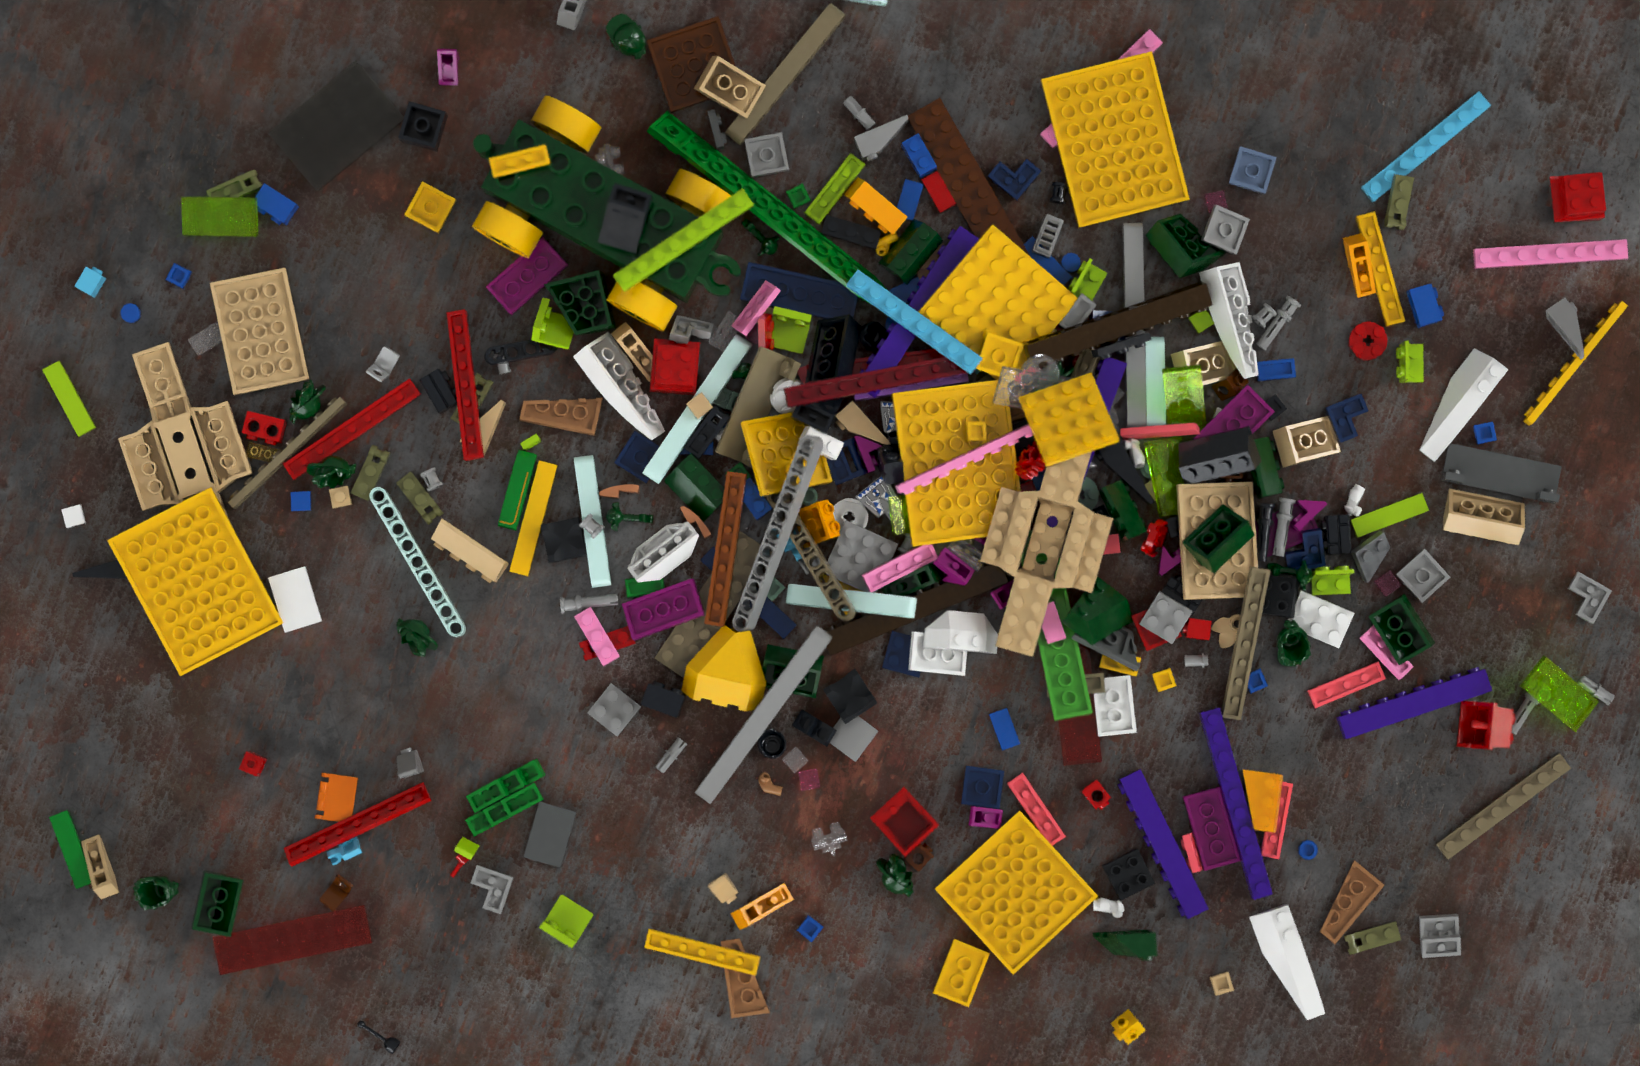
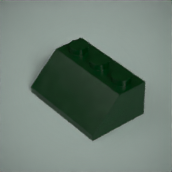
[878,219,943,285]
[1251,437,1284,499]
[664,453,724,522]
[1182,504,1255,573]
[1368,594,1435,665]
[762,644,824,698]
[191,871,243,937]

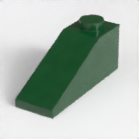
[881,563,944,596]

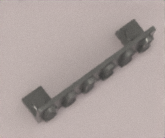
[1441,443,1562,504]

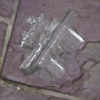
[595,143,624,175]
[811,822,848,856]

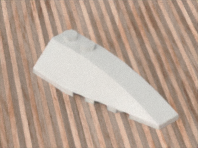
[1199,262,1258,379]
[573,332,665,440]
[1420,348,1508,462]
[1249,904,1325,1020]

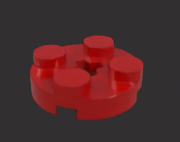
[1348,322,1388,360]
[1141,519,1168,557]

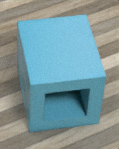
[75,266,106,298]

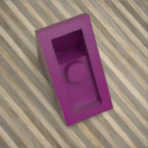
[437,49,459,85]
[854,436,882,474]
[1292,500,1327,531]
[1158,546,1181,577]
[933,547,975,585]
[990,579,1014,610]
[969,806,1003,829]

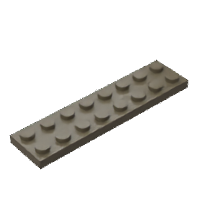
[655,531,772,678]

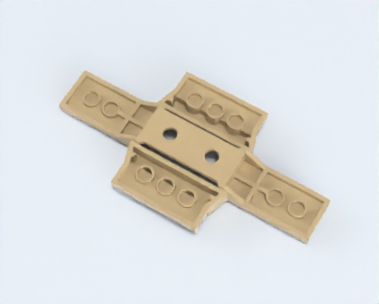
[118,342,253,519]
[980,451,1113,657]

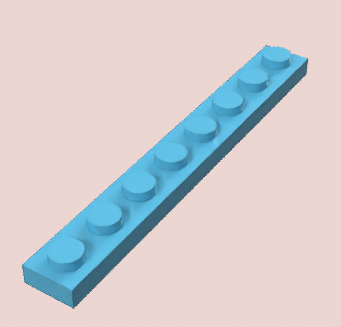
[1361,92,1491,202]
[846,270,982,375]

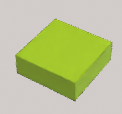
[1188,310,1214,334]
[520,433,541,451]
[454,837,480,860]

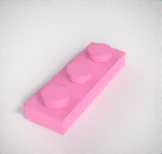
[731,280,781,336]
[574,607,620,666]
[1360,625,1414,680]

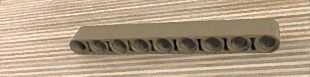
[725,3,846,145]
[766,493,855,621]

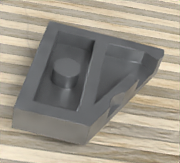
[1351,530,1390,583]

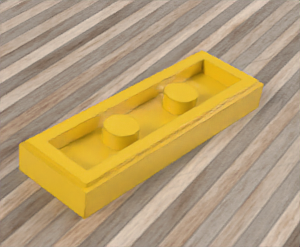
[489,144,551,178]

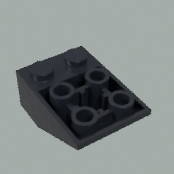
[598,183,653,253]
[791,397,844,434]

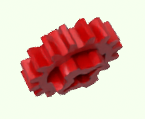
[1015,441,1045,481]

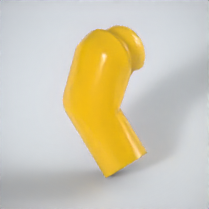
[876,232,899,257]

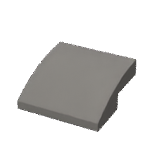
[830,716,878,762]
[1419,914,1461,958]

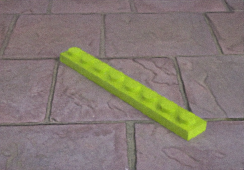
[613,189,754,292]

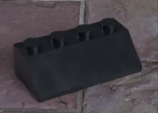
[805,314,861,384]
[1179,426,1261,484]

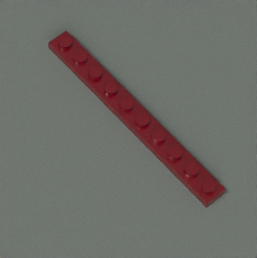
[784,357,975,408]

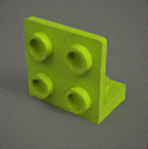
[1068,258,1107,300]
[532,298,574,349]
[772,306,812,354]
[1396,341,1424,383]
[1311,566,1354,596]
[539,895,593,948]

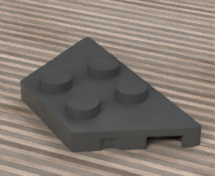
[1071,627,1141,672]

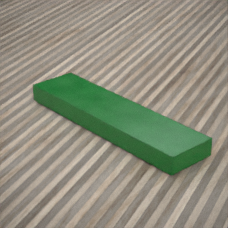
[49,810,91,889]

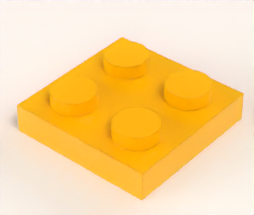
[404,181,457,234]
[976,332,1024,381]

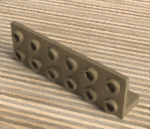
[715,346,801,468]

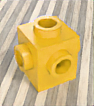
[1111,1009,1145,1045]

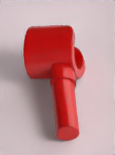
[450,854,469,878]

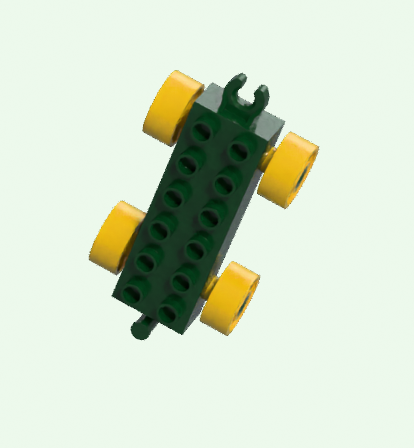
[472,95,741,332]

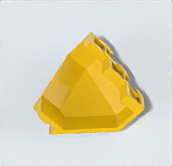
[681,625,766,711]

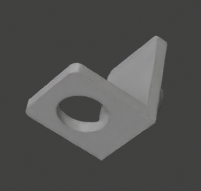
[366,346,400,382]

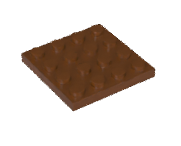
[646,16,736,113]

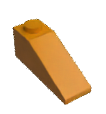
[1343,233,1376,298]
[730,883,794,930]

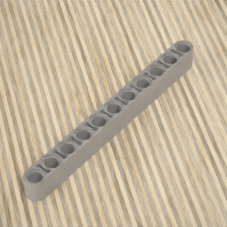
[1122,223,1147,428]
[732,435,823,632]
[695,626,832,804]

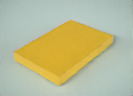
[933,939,990,1007]

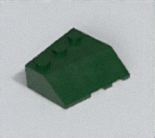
[1145,214,1226,278]
[544,270,616,335]
[1099,480,1147,543]
[1062,576,1133,646]
[1093,929,1157,960]

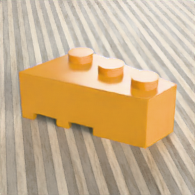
[843,177,907,234]
[1242,769,1283,833]

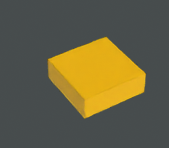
[966,421,987,442]
[1152,668,1176,692]

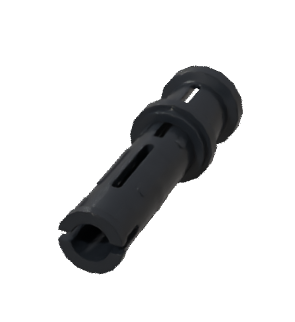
[1256,503,1275,562]

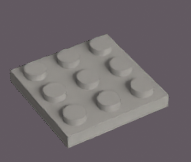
[826,521,898,593]

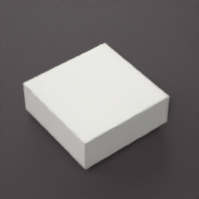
[61,504,86,528]

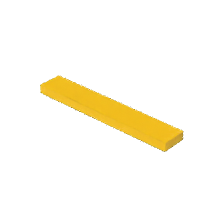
[1356,211,1405,327]
[509,460,558,576]
[644,929,761,976]

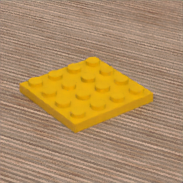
[1019,372,1119,467]
[741,412,832,496]

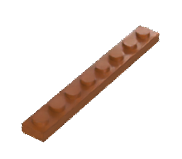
[704,471,747,627]

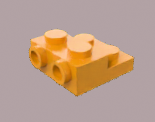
[797,499,840,548]

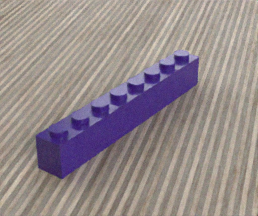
[1336,667,1493,739]
[1117,769,1208,919]

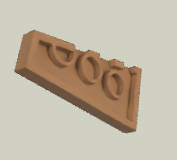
[520,398,603,436]
[1320,860,1385,944]
[721,938,770,1018]

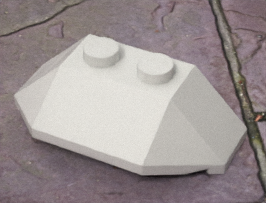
[627,522,699,582]
[923,610,998,654]

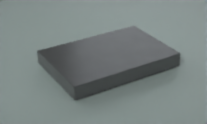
[524,801,577,868]

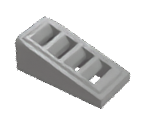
[1032,214,1064,258]

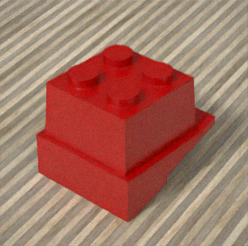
[1549,172,1606,222]
[650,338,700,395]
[1456,701,1515,750]
[870,787,939,856]

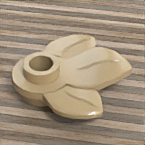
[1211,614,1240,648]

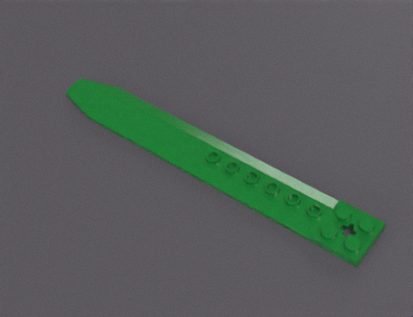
[647,111,888,305]

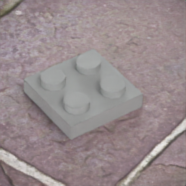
[744,132,789,178]
[1201,205,1250,255]
[1395,549,1450,603]
[1139,591,1193,644]
[587,683,641,737]

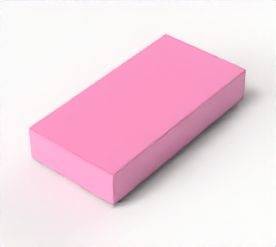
[1042,601,1066,644]

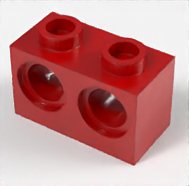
[242,411,287,446]

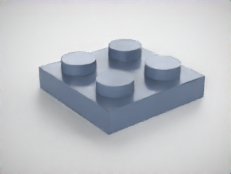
[1228,146,1277,195]

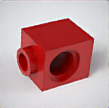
[1182,618,1212,641]
[239,751,267,777]
[1081,779,1111,810]

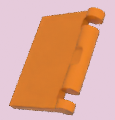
[315,773,358,822]

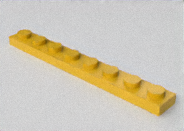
[1523,301,1628,426]

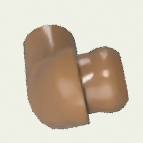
[758,772,783,796]

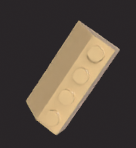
[1443,488,1525,545]
[431,519,509,583]

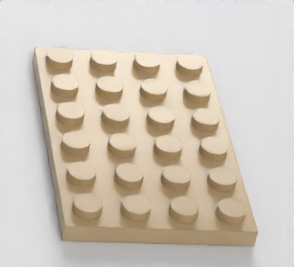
[210,268,310,395]
[1176,482,1258,600]

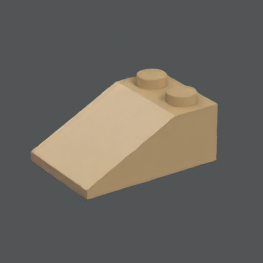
[694,56,766,118]
[1171,341,1237,391]
[1273,416,1341,468]

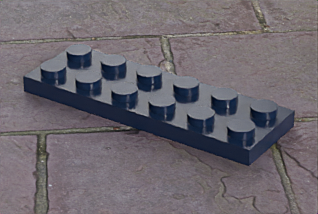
[740,262,858,319]

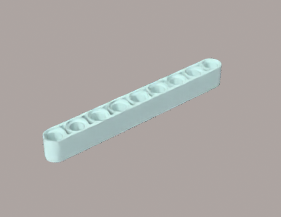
[642,334,753,484]
[370,487,466,637]

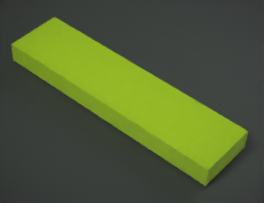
[804,153,866,225]
[42,361,96,437]
[1350,493,1429,538]

